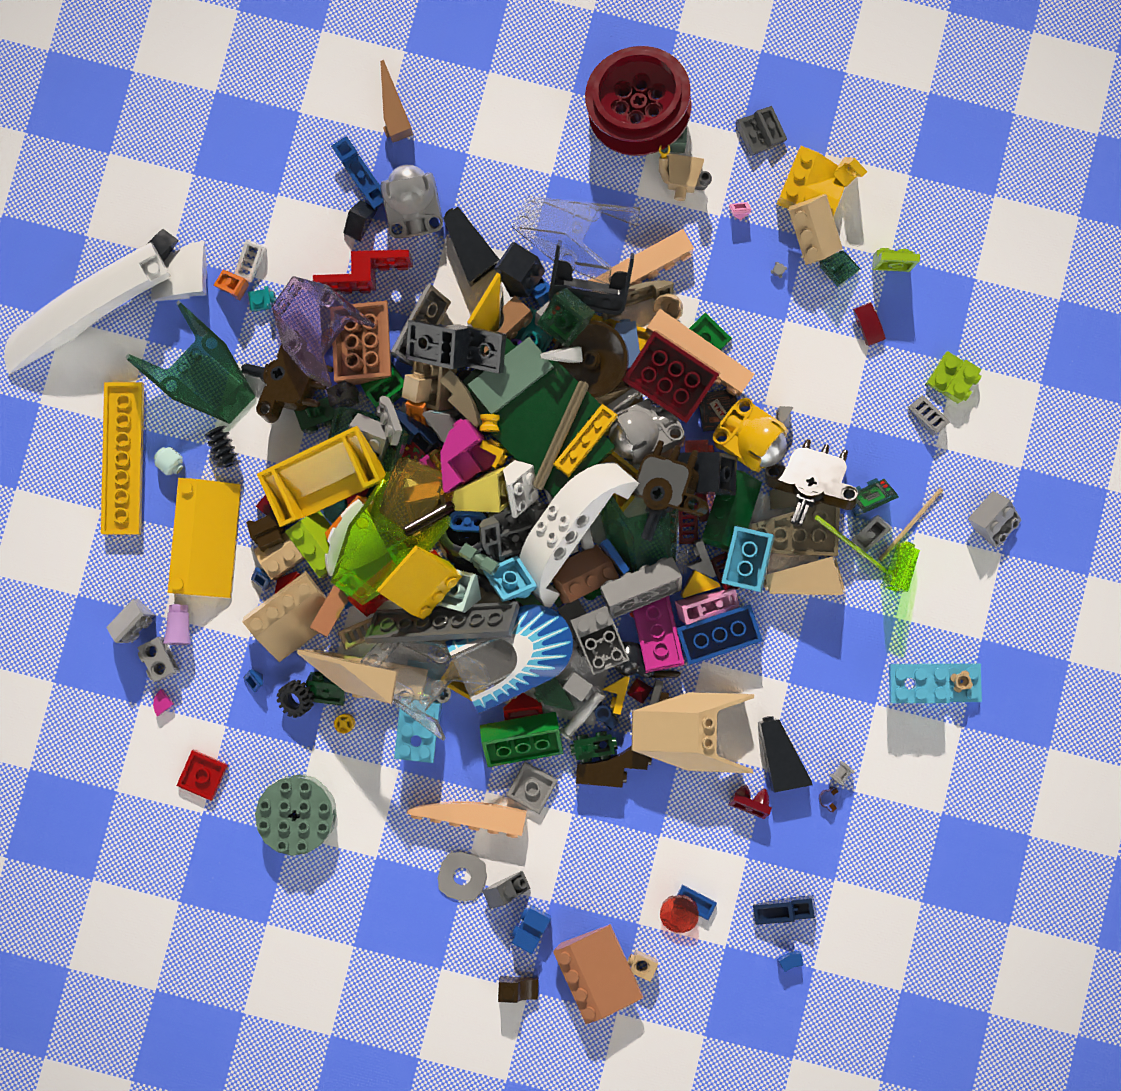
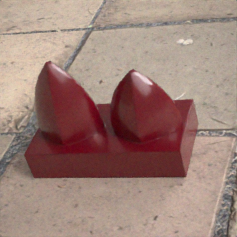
[728,785,772,819]

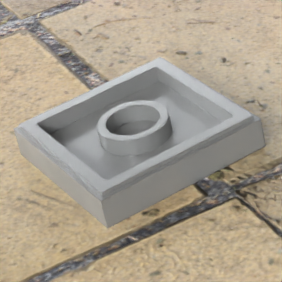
[506,761,558,815]

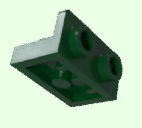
[306,671,346,706]

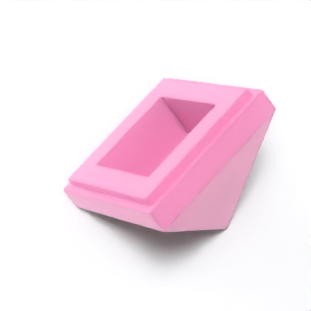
[729,202,751,220]

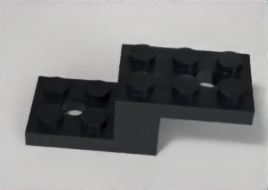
[406,320,506,374]

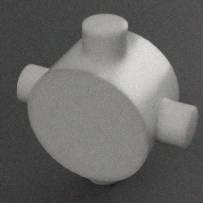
[771,262,787,278]

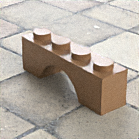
[484,296,533,355]

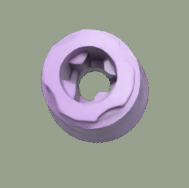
[163,604,191,645]

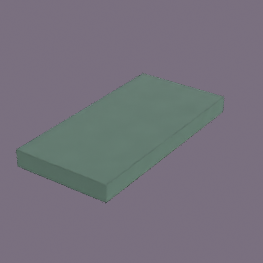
[468,337,554,414]

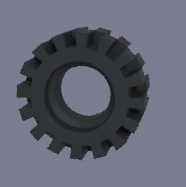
[276,680,315,718]

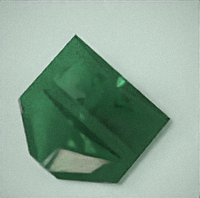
[819,250,860,287]

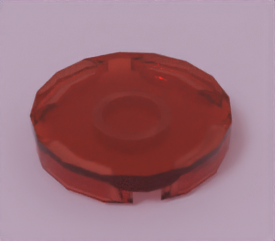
[660,894,699,933]

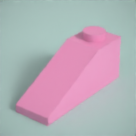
[675,588,740,625]

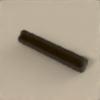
[402,501,455,537]

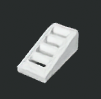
[234,240,266,283]
[540,346,583,363]

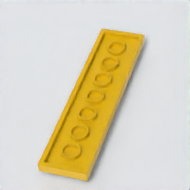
[101,382,144,535]

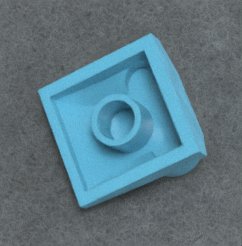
[483,556,537,602]

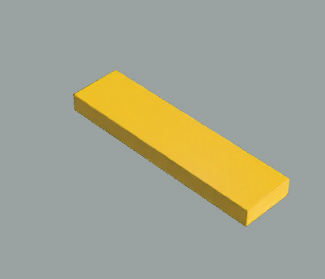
[553,404,618,477]

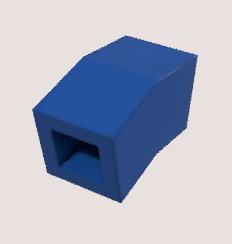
[777,951,804,972]

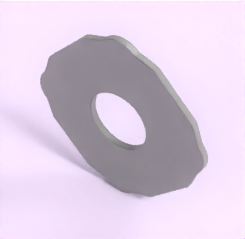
[437,851,487,902]

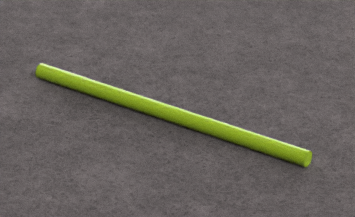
[815,515,887,573]

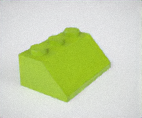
[285,511,331,579]

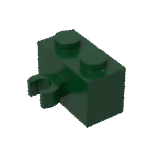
[294,396,340,435]

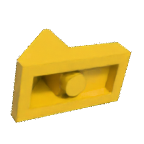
[834,157,867,187]
[602,676,630,715]

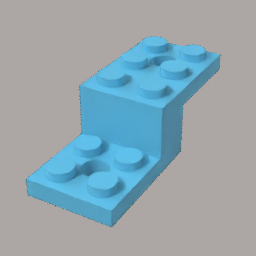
[394,660,446,763]
[889,663,982,703]

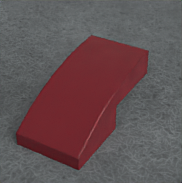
[853,302,886,346]

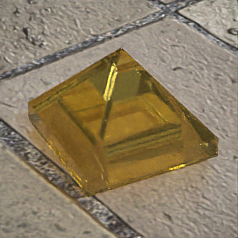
[428,446,442,470]

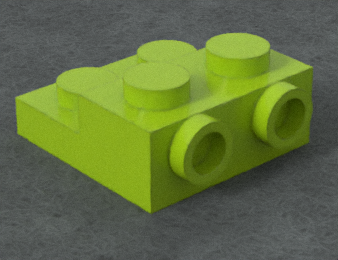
[872,248,920,272]
[926,351,982,404]

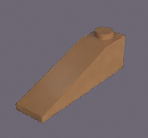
[380,60,414,143]

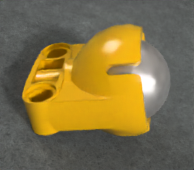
[713,398,788,472]

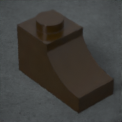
[498,976,539,1003]

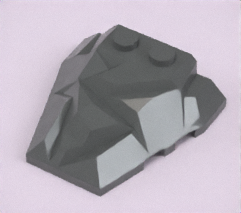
[479,503,549,563]

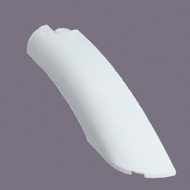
[4,242,171,374]

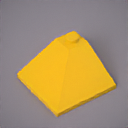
[467,272,503,332]

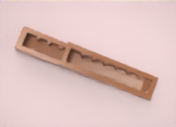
[310,536,383,638]

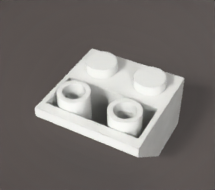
[503,460,539,518]

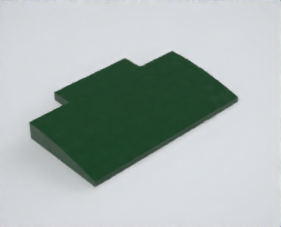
[451,338,615,498]

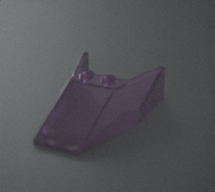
[271,276,375,388]

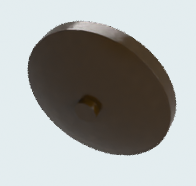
[553,320,629,398]

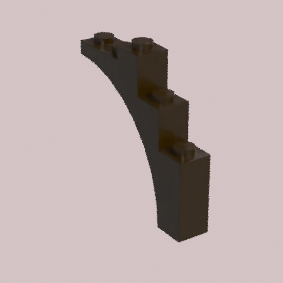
[575,692,672,788]

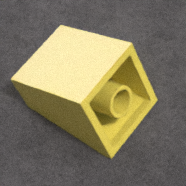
[452,465,509,512]

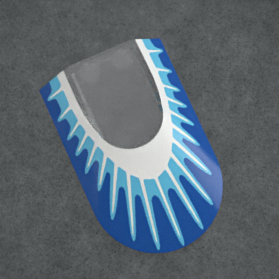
[445,605,573,714]

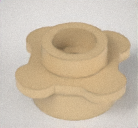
[950,670,973,692]

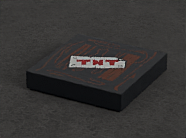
[699,390,737,432]

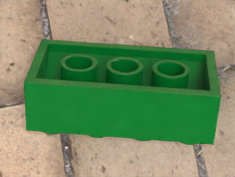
[480,711,564,767]

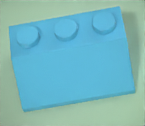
[721,526,775,593]

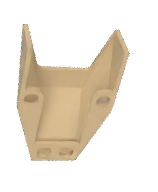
[297,649,428,704]
[631,692,754,774]

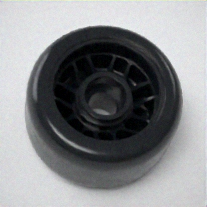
[437,511,488,566]

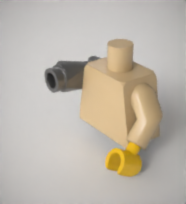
[659,145,712,201]

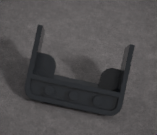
[549,240,635,315]

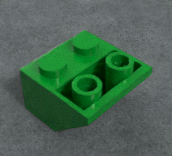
[360,362,404,408]

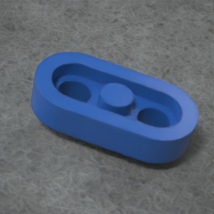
[448,511,487,533]

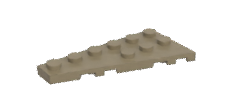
[721,503,840,556]

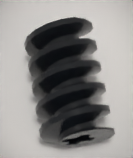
[205,426,241,468]

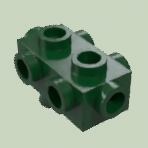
[570,731,618,763]

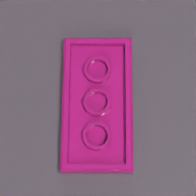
[633,596,684,673]

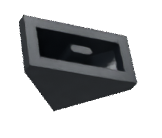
[343,200,378,242]

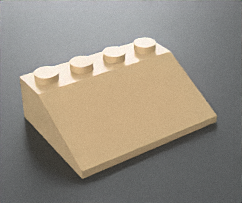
[242,571,341,662]

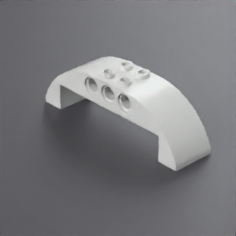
[520,462,639,608]

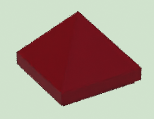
[627,678,653,704]

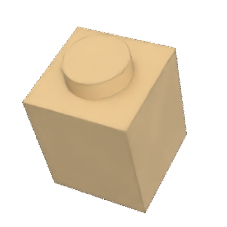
[402,371,432,403]

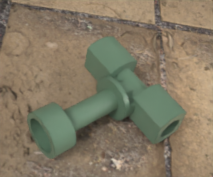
[459,543,500,576]

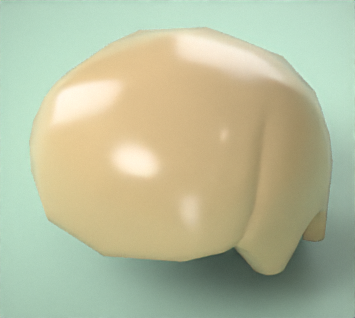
[653,294,683,321]

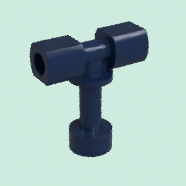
[584,700,620,730]

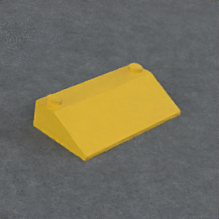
[257,426,388,527]
[167,478,241,598]

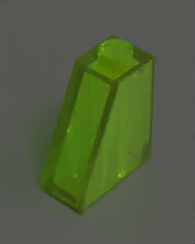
[880,541,920,593]

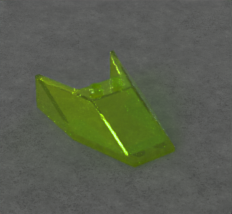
[331,471,451,605]

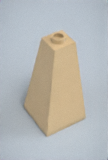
[764,556,846,595]

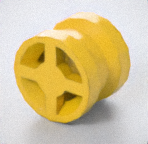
[480,414,500,432]
[334,713,355,734]

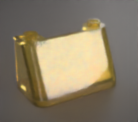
[373,457,446,548]

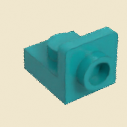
[248,286,276,312]

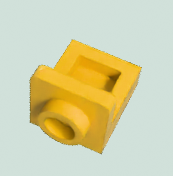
[480,438,508,468]

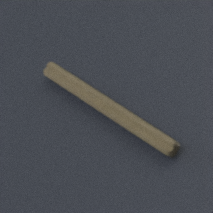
[533,381,589,490]

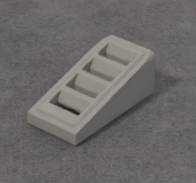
[907,395,950,436]

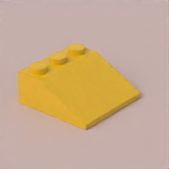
[377,546,462,620]

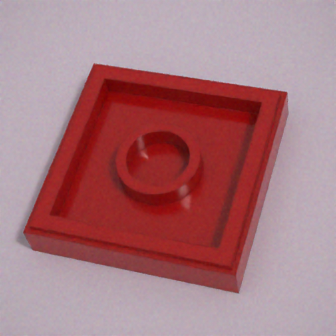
[176,749,229,801]

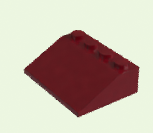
[623,330,721,423]

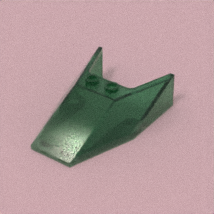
[126,300,256,424]
[600,496,679,573]

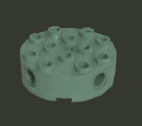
[255,774,337,856]

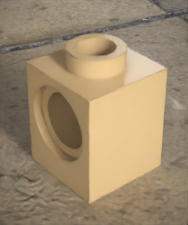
[628,950,659,982]

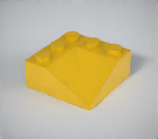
[776,146,844,216]

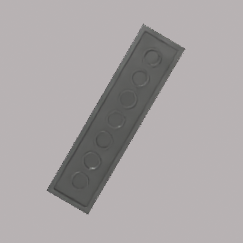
[364,602,520,644]

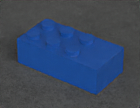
[676,604,763,665]

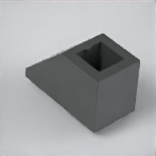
[482,871,531,909]

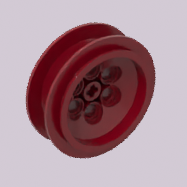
[585,46,692,156]

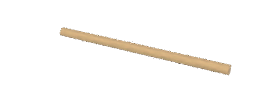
[879,487,943,562]

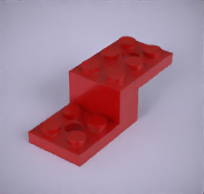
[313,250,413,295]

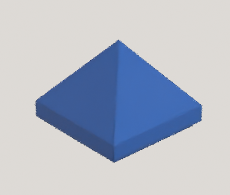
[251,567,271,590]
[243,669,263,692]

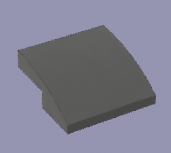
[735,106,787,156]

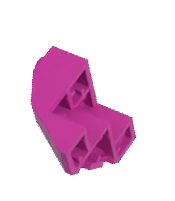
[440,419,497,493]

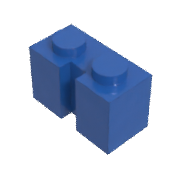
[510,904,551,954]

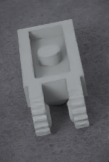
[376,396,402,445]

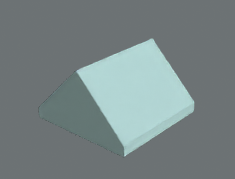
[437,570,481,613]

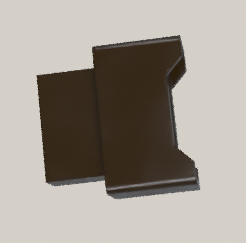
[246,510,286,552]

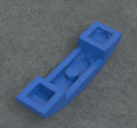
[331,136,383,209]

